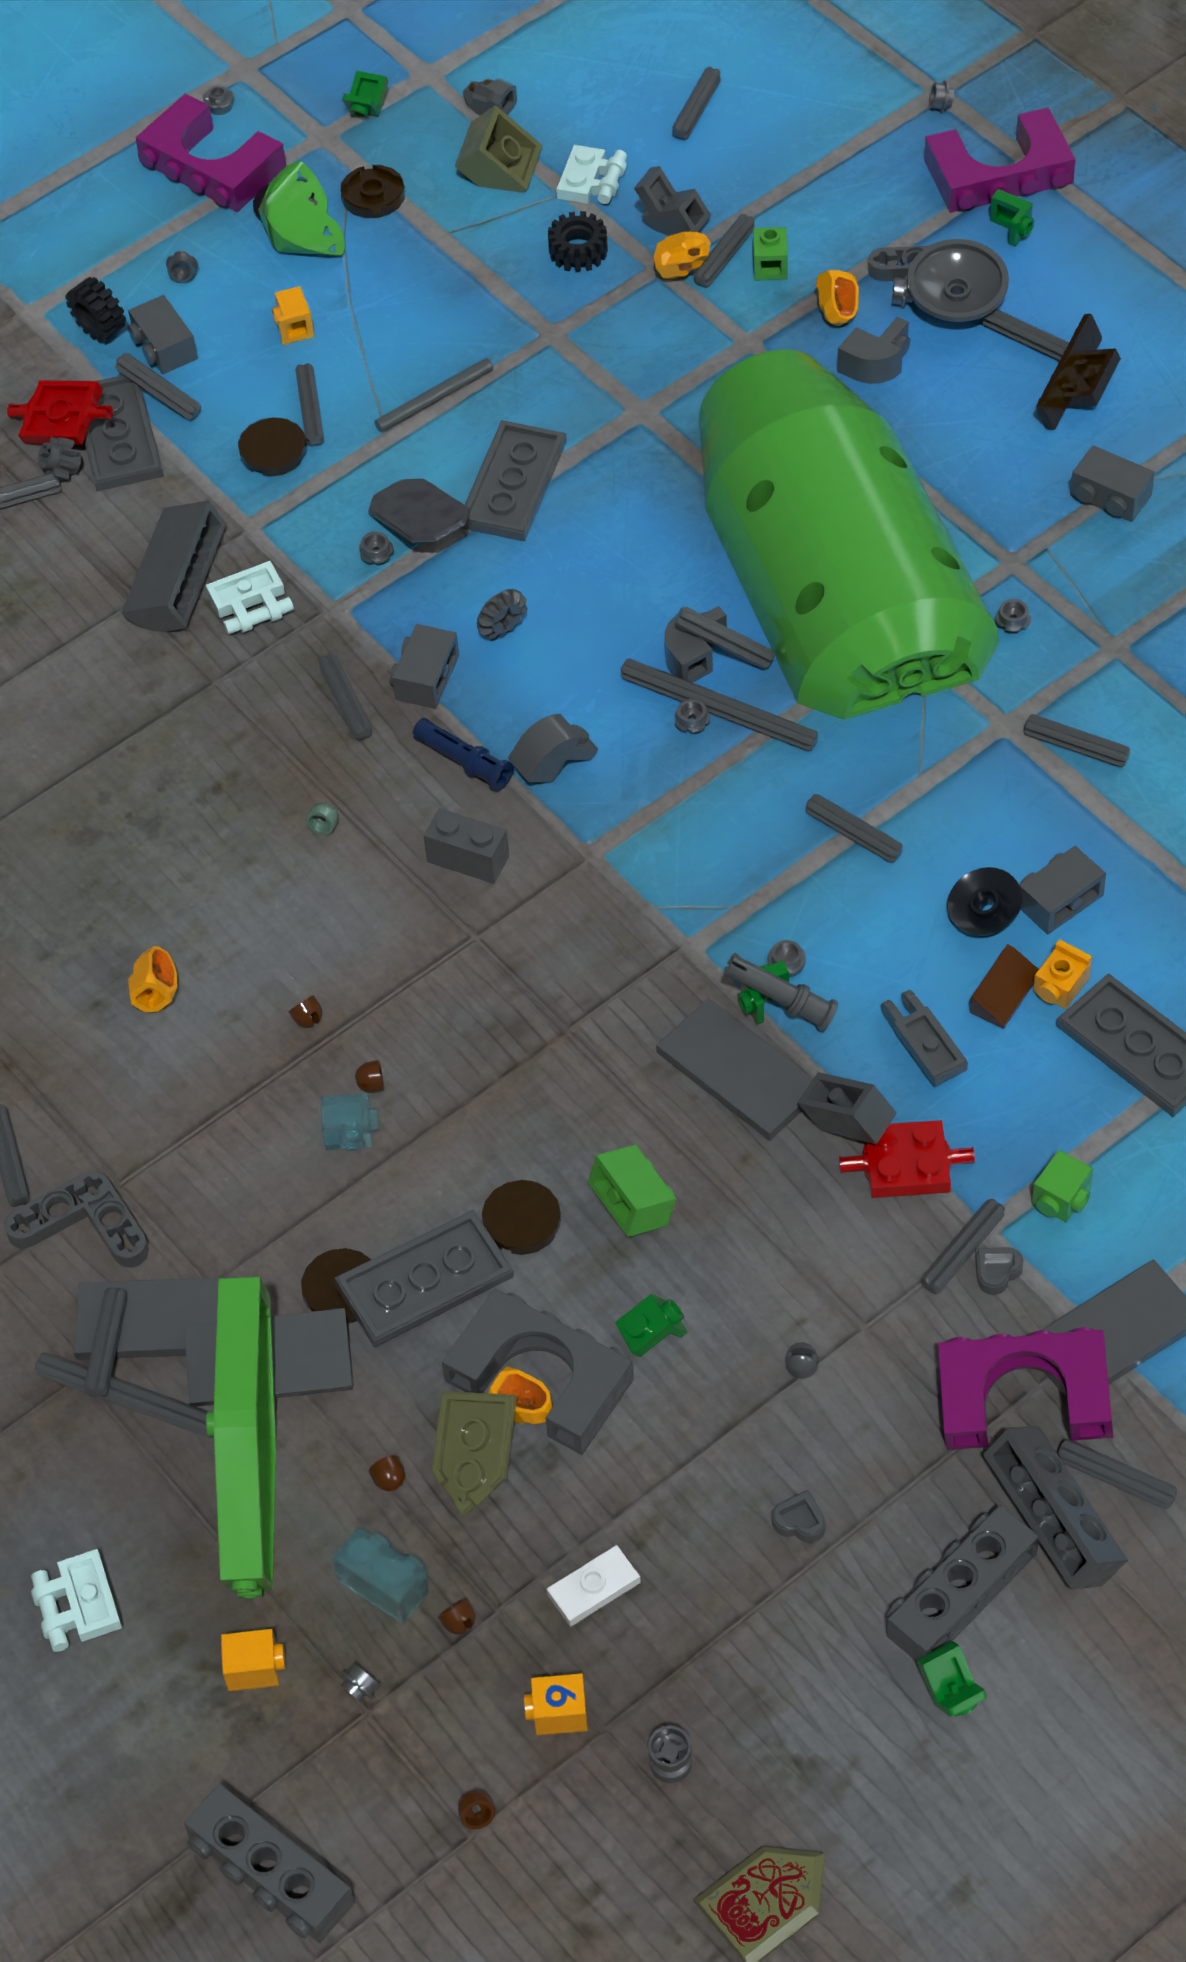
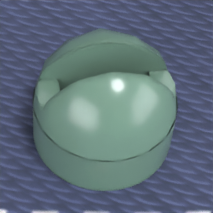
[306,802,338,835]

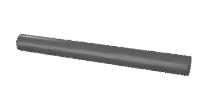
[374,358,493,432]

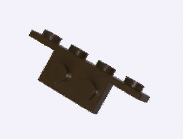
[1037,314,1121,430]

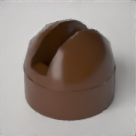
[288,995,322,1028]
[355,1060,384,1092]
[368,1455,405,1492]
[437,1597,475,1635]
[458,1790,495,1830]

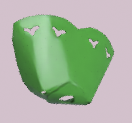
[258,160,345,255]

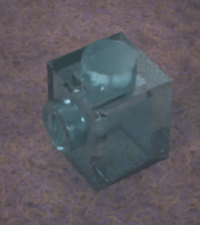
[321,1093,379,1151]

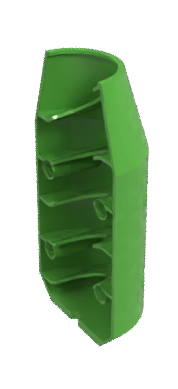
[699,349,999,720]

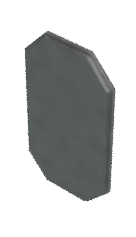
[368,478,469,543]

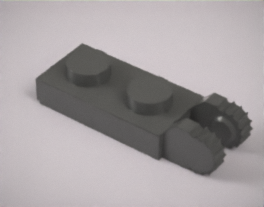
[880,990,968,1087]

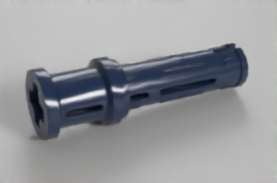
[413,718,514,792]

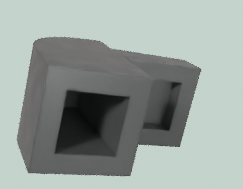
[634,166,711,236]
[838,317,910,384]
[664,606,727,683]
[508,714,598,782]

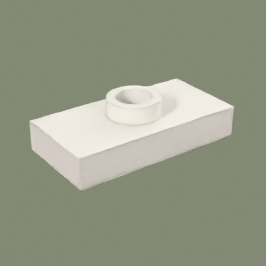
[547,1545,641,1627]

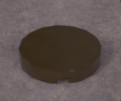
[341,165,405,218]
[238,417,307,476]
[482,1180,561,1255]
[301,1248,372,1323]

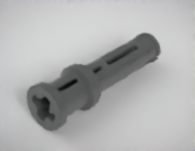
[723,953,838,1032]

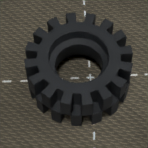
[548,211,608,272]
[65,277,126,342]

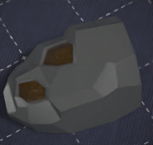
[463,78,517,115]

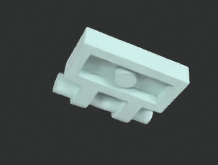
[556,145,627,204]
[205,561,294,635]
[31,1549,122,1652]

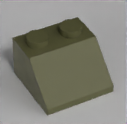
[455,105,542,193]

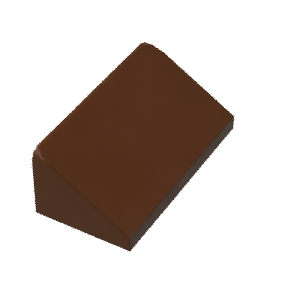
[970,944,1039,1029]

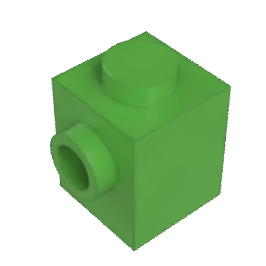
[753,227,788,280]
[1032,1150,1093,1223]

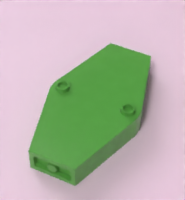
[206,1277,277,1599]

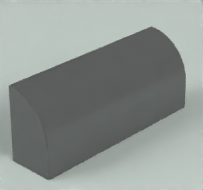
[121,500,226,632]

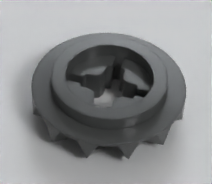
[477,589,528,640]

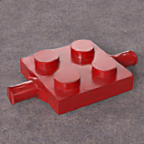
[7,380,113,445]
[839,1120,975,1198]

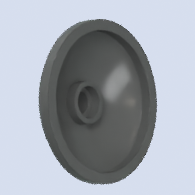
[907,239,1009,322]

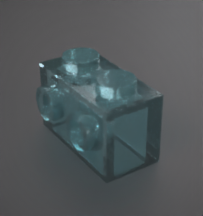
[332,1527,429,1624]

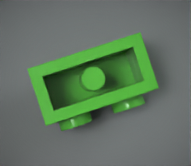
[588,1144,676,1237]

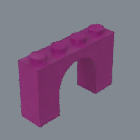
[135,93,286,213]
[924,107,1076,213]
[938,1327,1114,1450]

